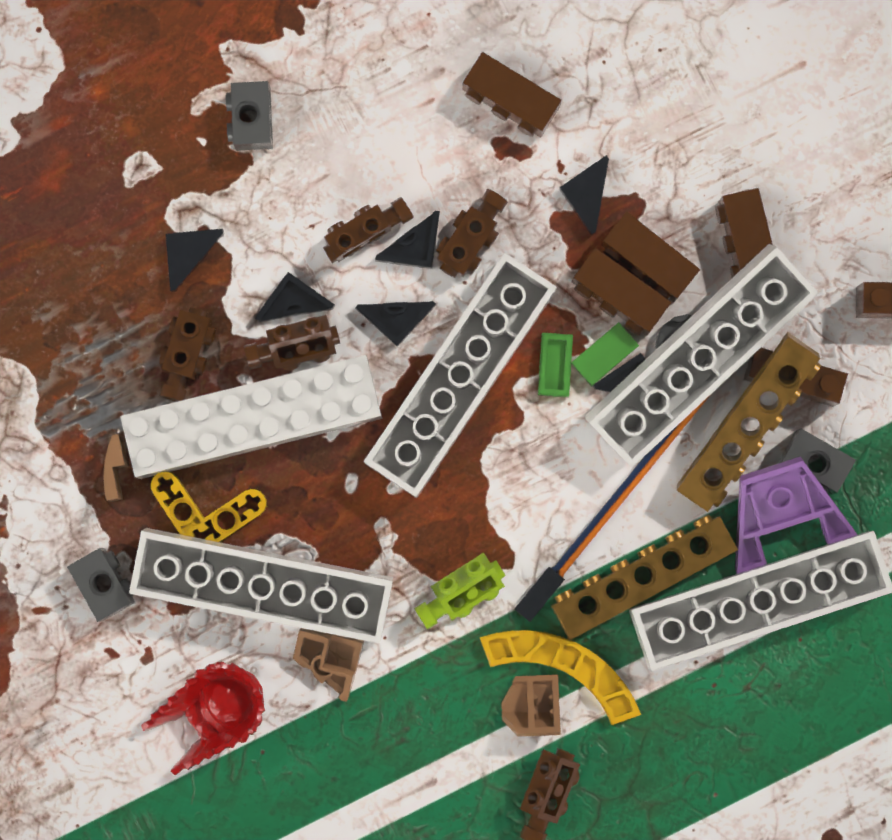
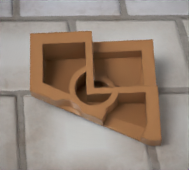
[293,628,364,702]

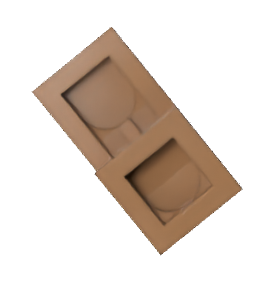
[104,434,129,502]

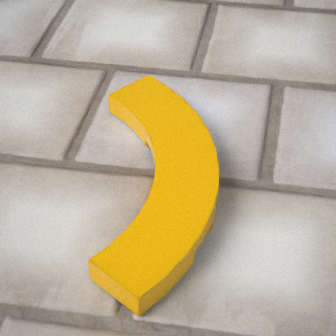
[480,630,641,725]

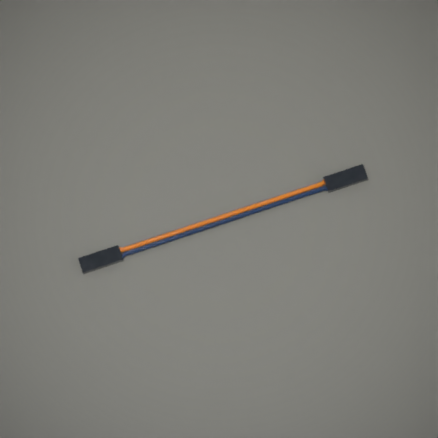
[514,396,710,622]

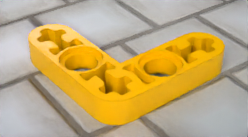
[151,472,267,542]

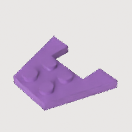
[735,456,857,574]

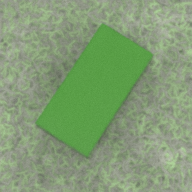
[571,322,639,387]
[538,333,573,398]

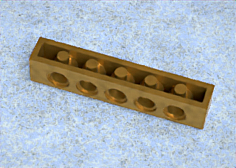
[677,332,821,512]
[551,515,738,640]

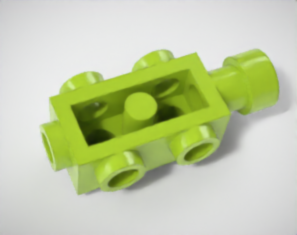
[414,553,506,630]

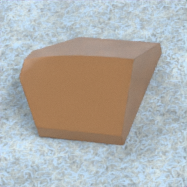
[502,675,561,737]

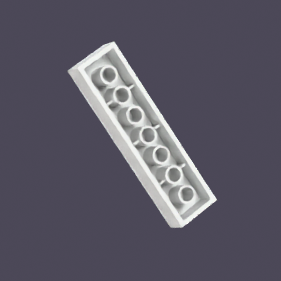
[585,244,819,468]
[364,252,557,498]
[120,355,382,479]
[129,528,394,644]
[629,531,892,671]

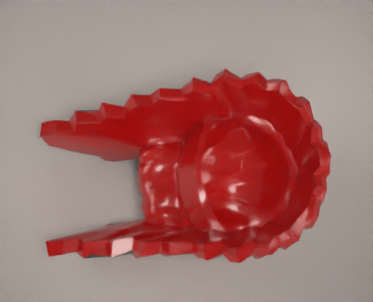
[141,661,265,775]

